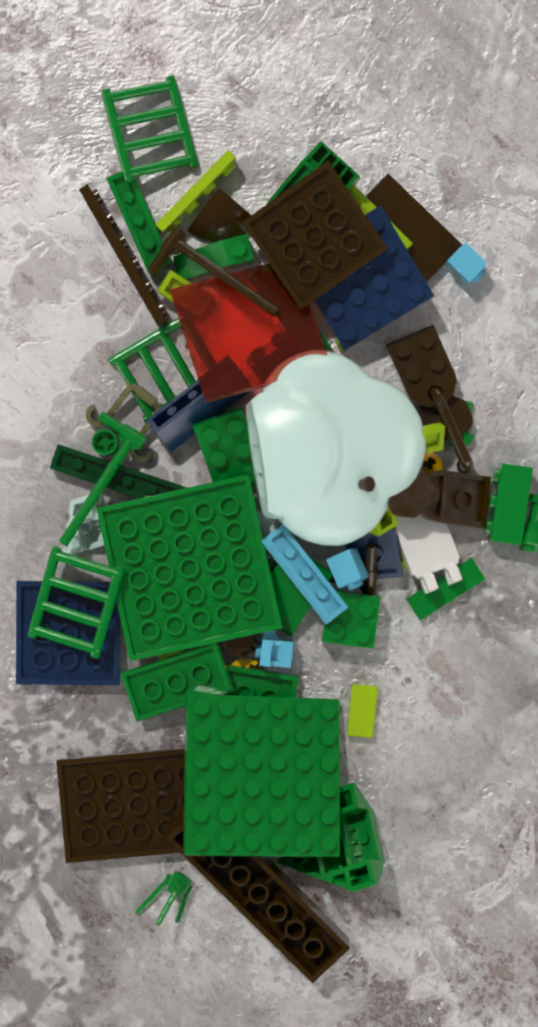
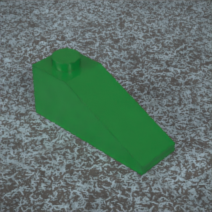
[173,234,254,280]

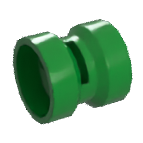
[92,429,120,456]

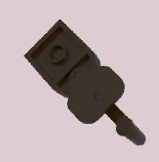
[386,324,473,473]
[358,468,491,529]

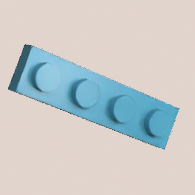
[261,525,348,624]

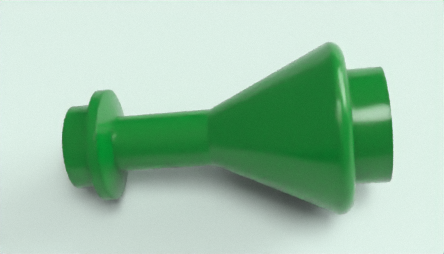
[519,494,538,552]

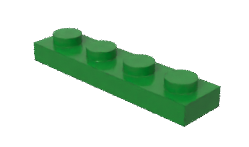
[106,171,172,274]

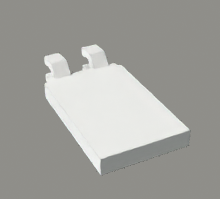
[396,514,462,594]

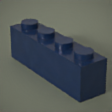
[147,356,253,452]

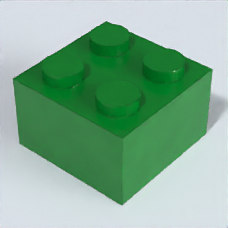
[321,589,381,649]

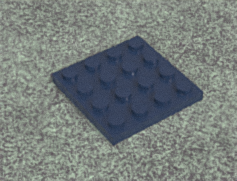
[315,205,435,351]
[16,581,121,685]

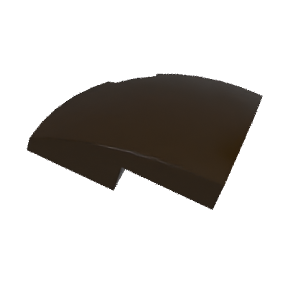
[187,188,251,242]

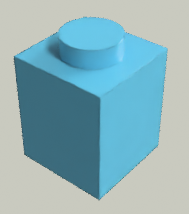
[445,242,488,285]
[326,548,369,591]

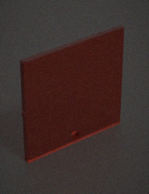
[170,263,328,403]

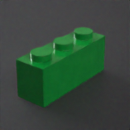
[485,463,533,545]

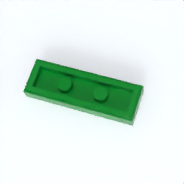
[406,557,485,620]

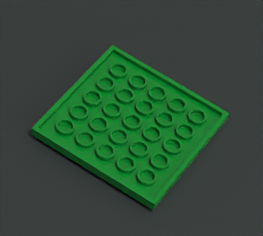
[96,474,283,661]
[183,694,340,857]

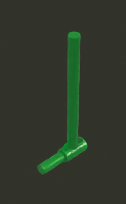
[59,412,148,547]

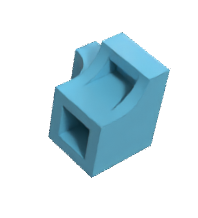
[255,630,293,668]

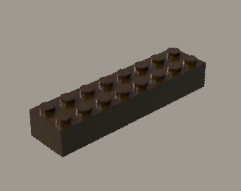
[166,813,350,983]

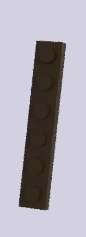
[79,184,168,327]

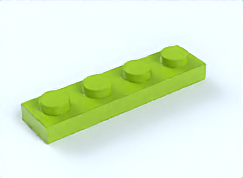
[155,150,236,235]

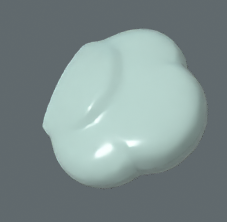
[246,351,426,546]

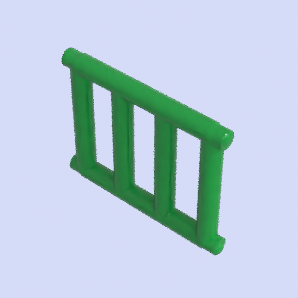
[101,75,199,183]
[108,312,216,424]
[27,545,125,659]

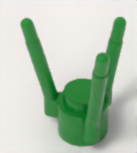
[135,870,193,926]

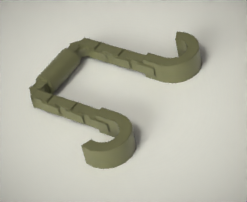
[86,383,163,461]

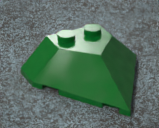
[277,783,385,892]

